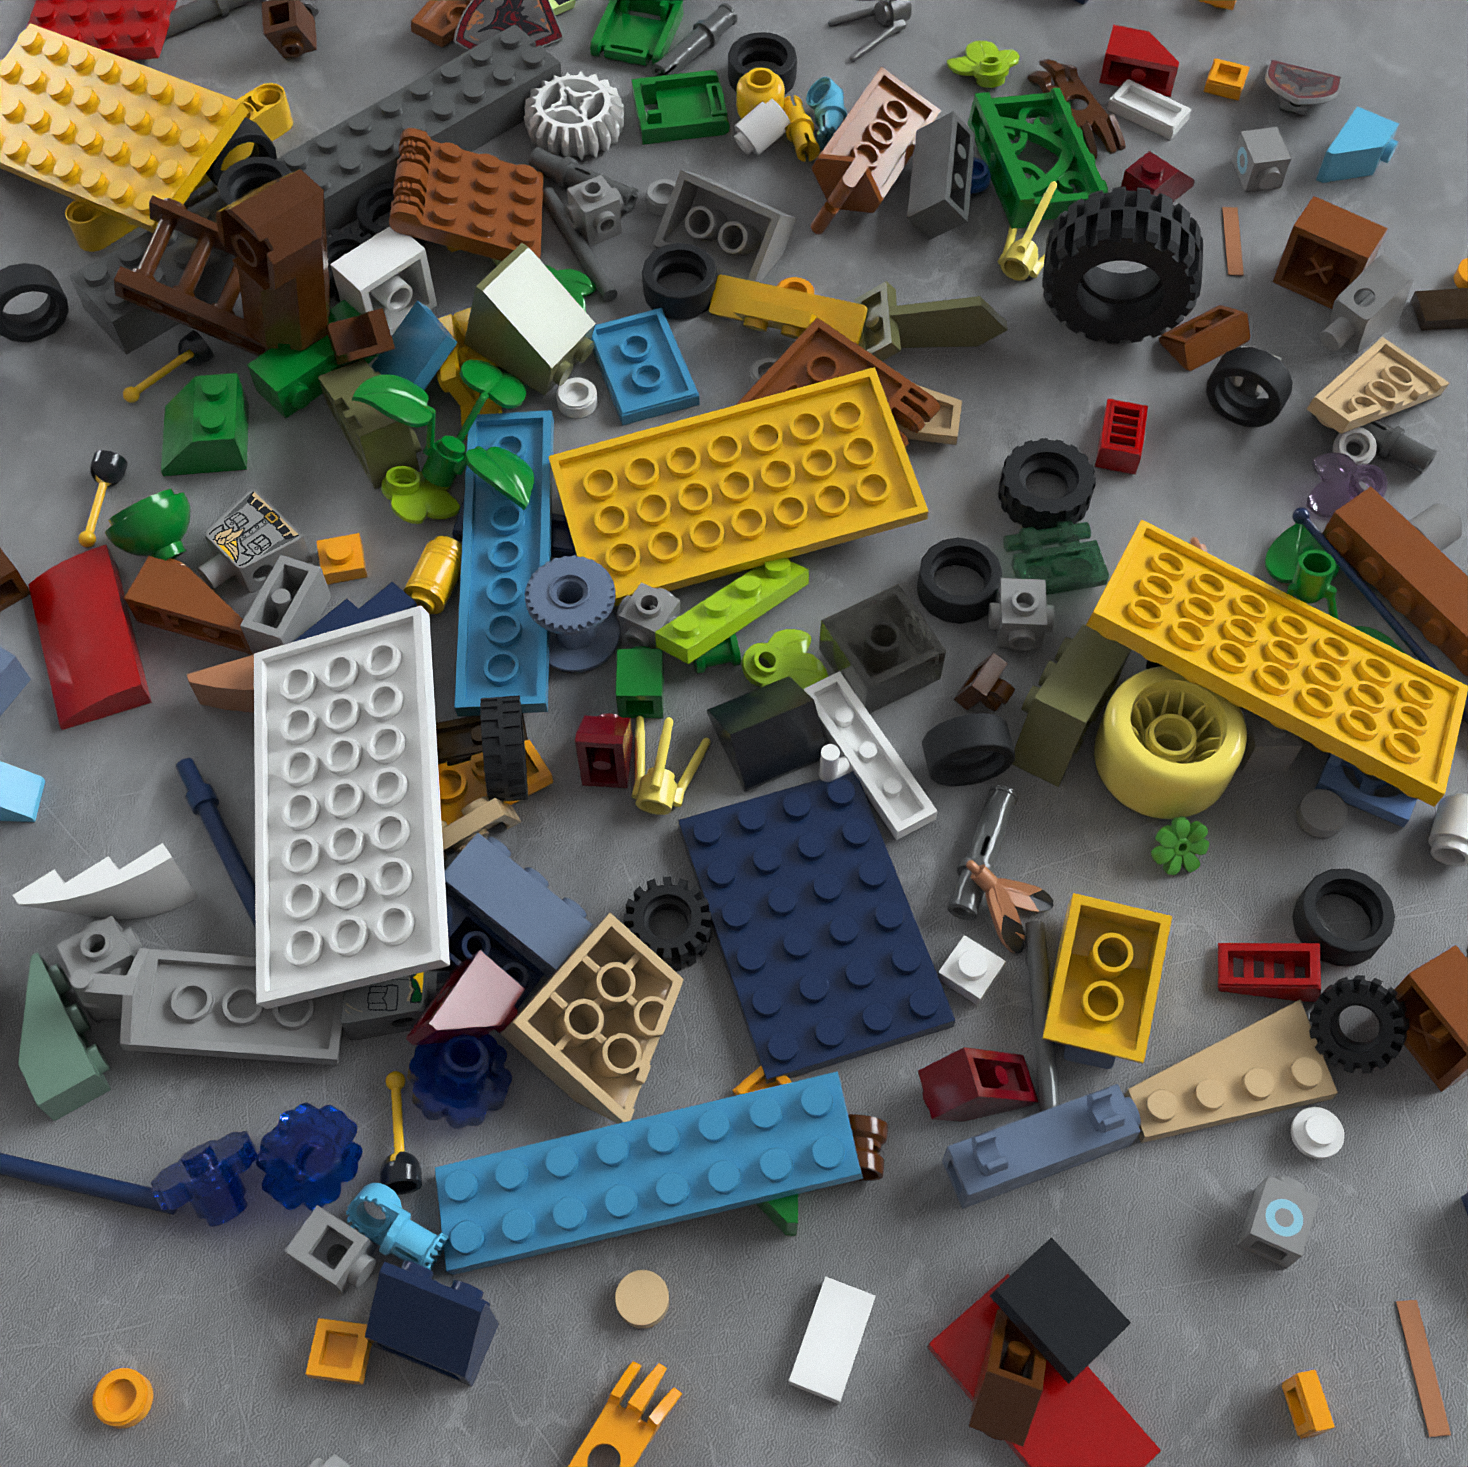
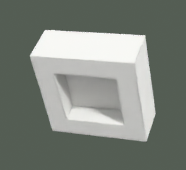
[938,935,1006,1006]

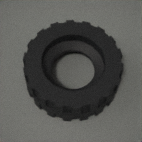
[998,438,1096,533]
[480,695,528,802]

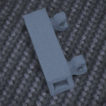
[942,1084,1141,1209]

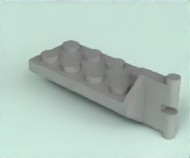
[70,948,344,1066]

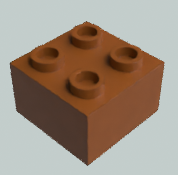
[1272,196,1388,309]
[1394,945,1468,1092]

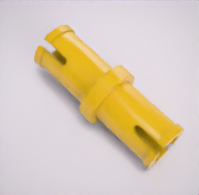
[783,95,820,162]

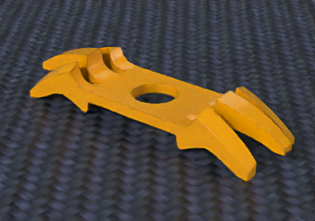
[568,1361,682,1467]

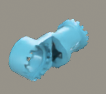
[806,76,847,151]
[346,1183,449,1270]

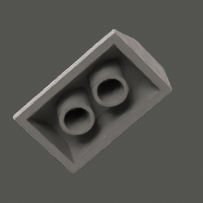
[653,170,797,283]

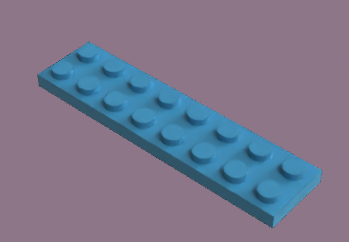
[454,410,554,717]
[435,1071,863,1275]

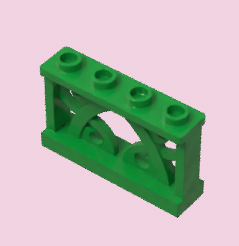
[967,88,1108,229]

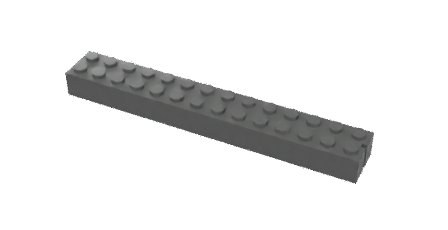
[70,25,562,355]

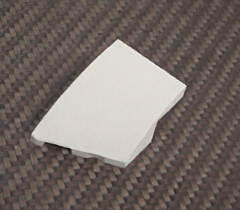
[13,843,198,919]

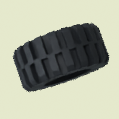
[1042,187,1204,344]

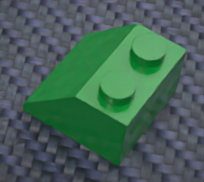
[161,373,249,477]

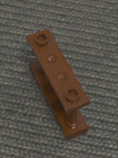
[114,195,271,356]

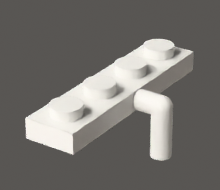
[803,671,938,840]

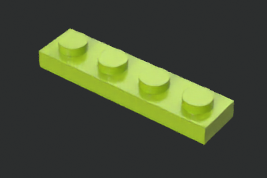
[655,558,809,664]

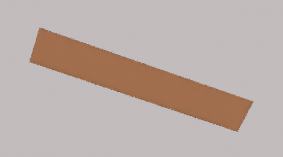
[1222,207,1244,276]
[1396,1300,1451,1437]

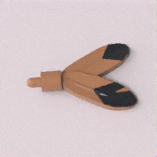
[966,860,1053,953]

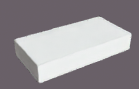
[1107,79,1192,140]
[788,1276,876,1405]

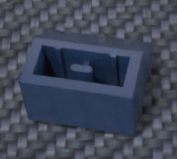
[365,1260,499,1387]

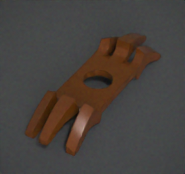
[1027,59,1126,159]

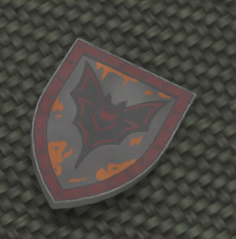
[453,0,564,51]
[1265,59,1342,116]

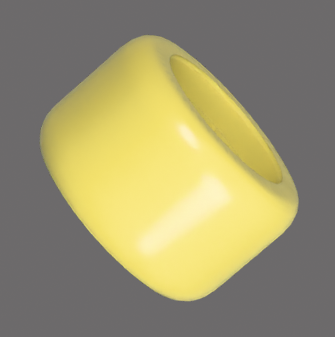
[1094,666,1247,819]

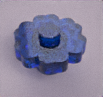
[407,1034,512,1129]
[256,1102,363,1211]
[151,1131,258,1227]

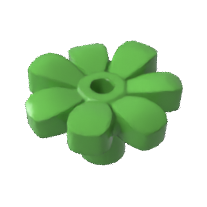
[1151,816,1209,875]

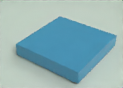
[372,301,457,390]

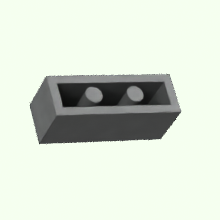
[907,111,976,240]

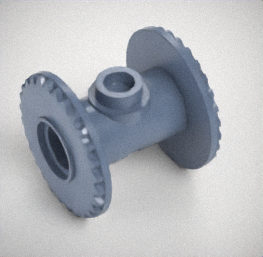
[525,555,620,673]

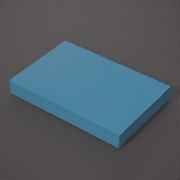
[591,308,700,426]

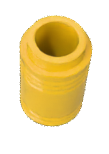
[403,536,462,615]

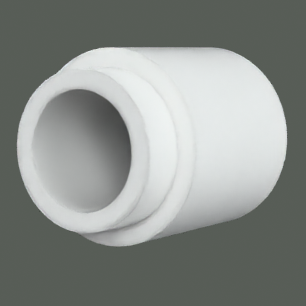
[734,99,790,156]
[1428,793,1468,866]

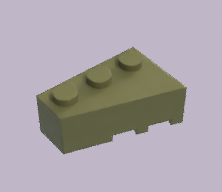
[318,358,422,490]
[1012,624,1131,787]

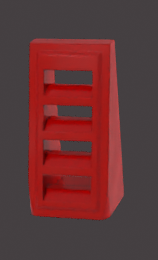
[1094,398,1148,475]
[1218,943,1321,1002]

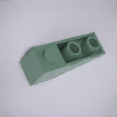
[18,952,111,1121]

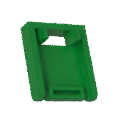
[590,0,684,66]
[631,70,730,145]

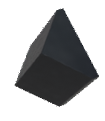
[707,676,825,792]
[990,1237,1131,1384]

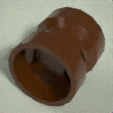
[848,1114,888,1181]

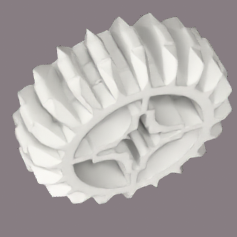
[524,71,624,161]

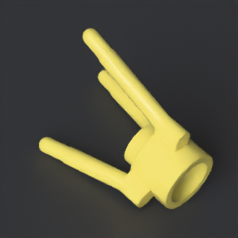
[998,181,1057,281]
[631,716,711,815]

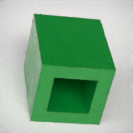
[616,646,664,718]

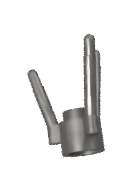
[828,0,912,62]

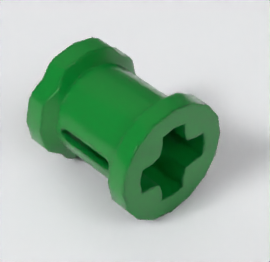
[693,633,741,674]

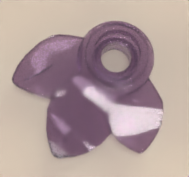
[1306,453,1387,517]

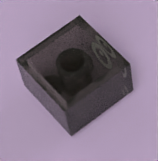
[819,584,946,714]

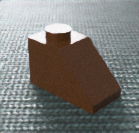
[968,1309,1046,1446]

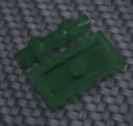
[1003,520,1109,595]

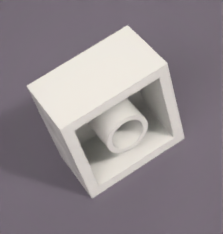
[330,226,437,336]

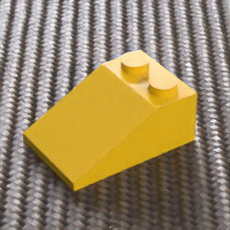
[1042,893,1172,1064]

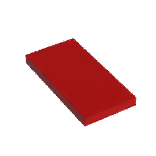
[927,1274,1161,1467]

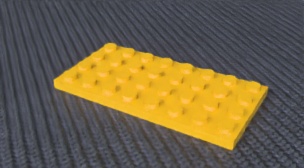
[0,23,249,233]
[548,367,929,607]
[1086,519,1468,807]

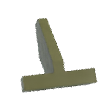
[854,281,1008,361]

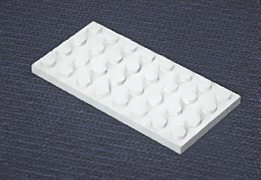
[254,606,450,1009]

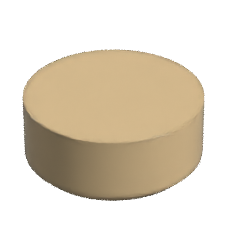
[615,1270,669,1329]

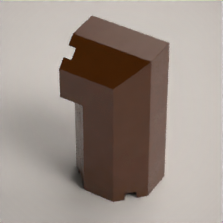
[215,169,331,351]

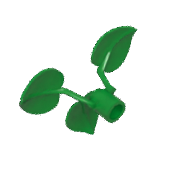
[352,359,534,510]
[1265,523,1407,655]

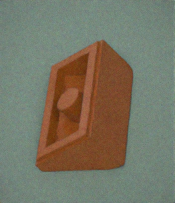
[1159,305,1250,371]

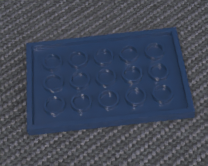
[678,771,956,1084]

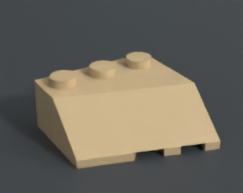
[501,913,684,1124]

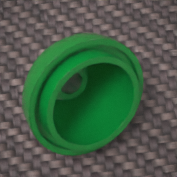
[105,489,191,561]

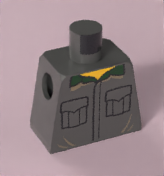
[341,969,453,1040]

